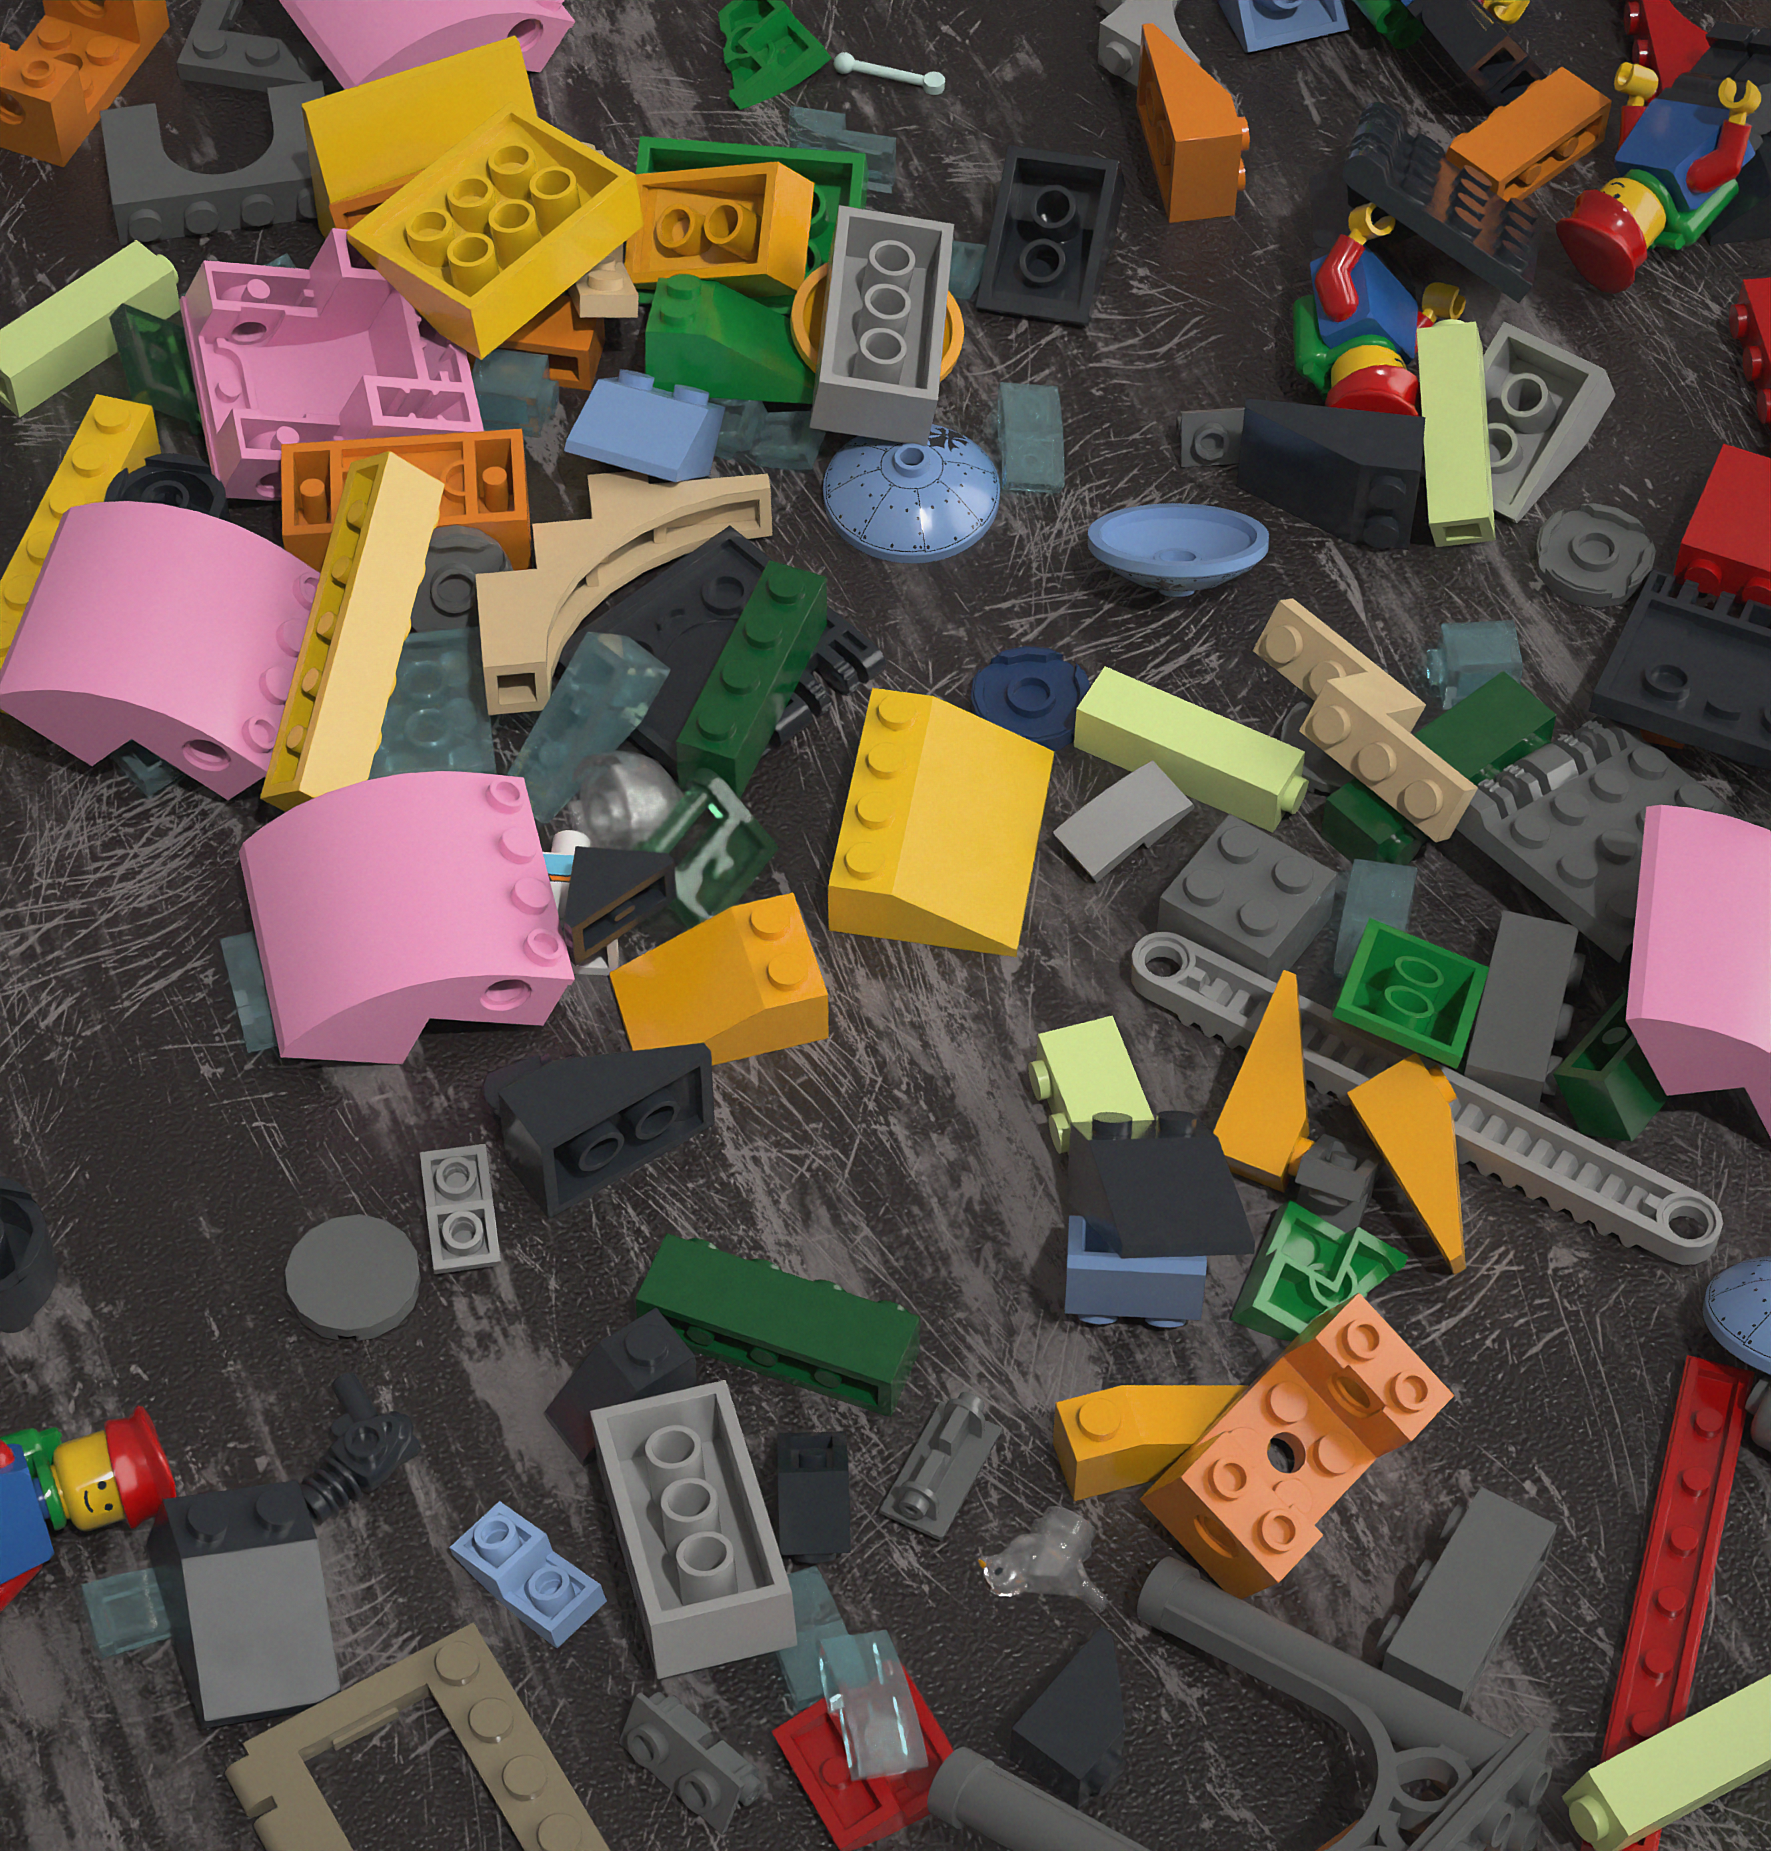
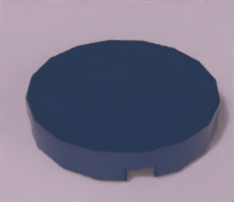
[970,646,1091,751]

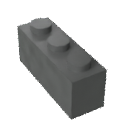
[1464,910,1586,1112]
[1376,1487,1557,1712]

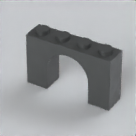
[100,81,325,245]

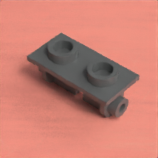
[1176,407,1245,467]
[880,1392,1003,1541]
[619,1692,765,1835]

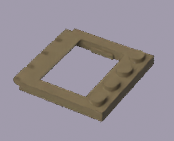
[225,1622,610,1851]

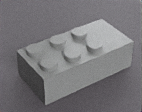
[810,205,954,446]
[590,1380,797,1679]

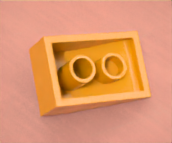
[624,162,814,298]
[609,893,829,1066]

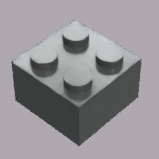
[1157,814,1338,983]

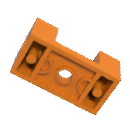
[0,0,170,168]
[281,429,533,574]
[1140,1293,1454,1600]

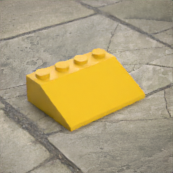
[301,35,538,240]
[346,101,644,360]
[828,688,1054,957]

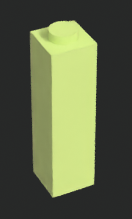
[0,240,181,418]
[1417,319,1496,547]
[1074,667,1309,833]
[1562,1674,1771,1851]

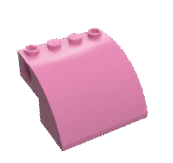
[279,0,575,90]
[179,228,484,501]
[0,501,320,800]
[239,771,575,1064]
[1626,805,1771,1137]

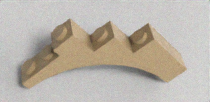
[475,471,773,715]

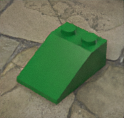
[645,274,816,404]
[1331,917,1490,1069]

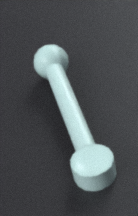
[834,52,945,95]

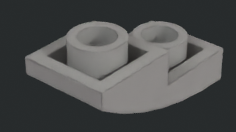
[1053,760,1195,883]
[420,1144,501,1274]

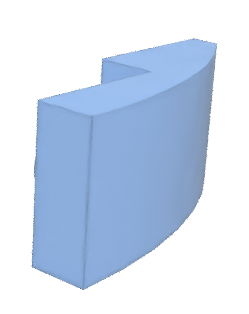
[450,1501,607,1648]

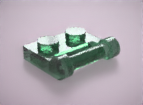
[109,303,204,436]
[631,768,780,929]

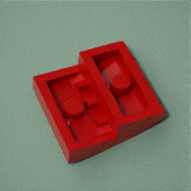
[771,1662,955,1851]

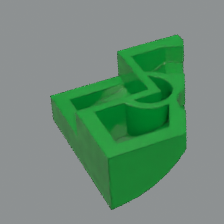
[718,0,832,110]
[1230,1200,1409,1342]

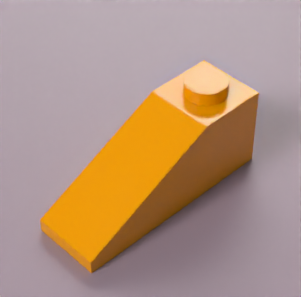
[1213,970,1315,1193]
[1347,1053,1466,1275]
[1053,1385,1271,1501]

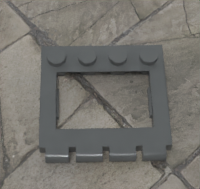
[177,0,344,96]

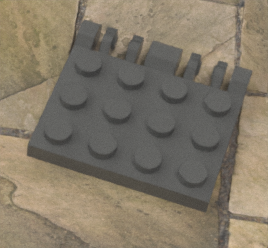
[1456,715,1749,964]

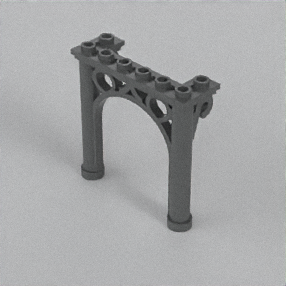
[927,1556,1552,1851]

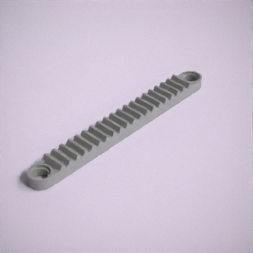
[1130,932,1723,1265]

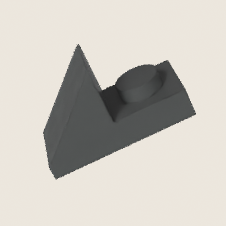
[1295,1134,1384,1233]

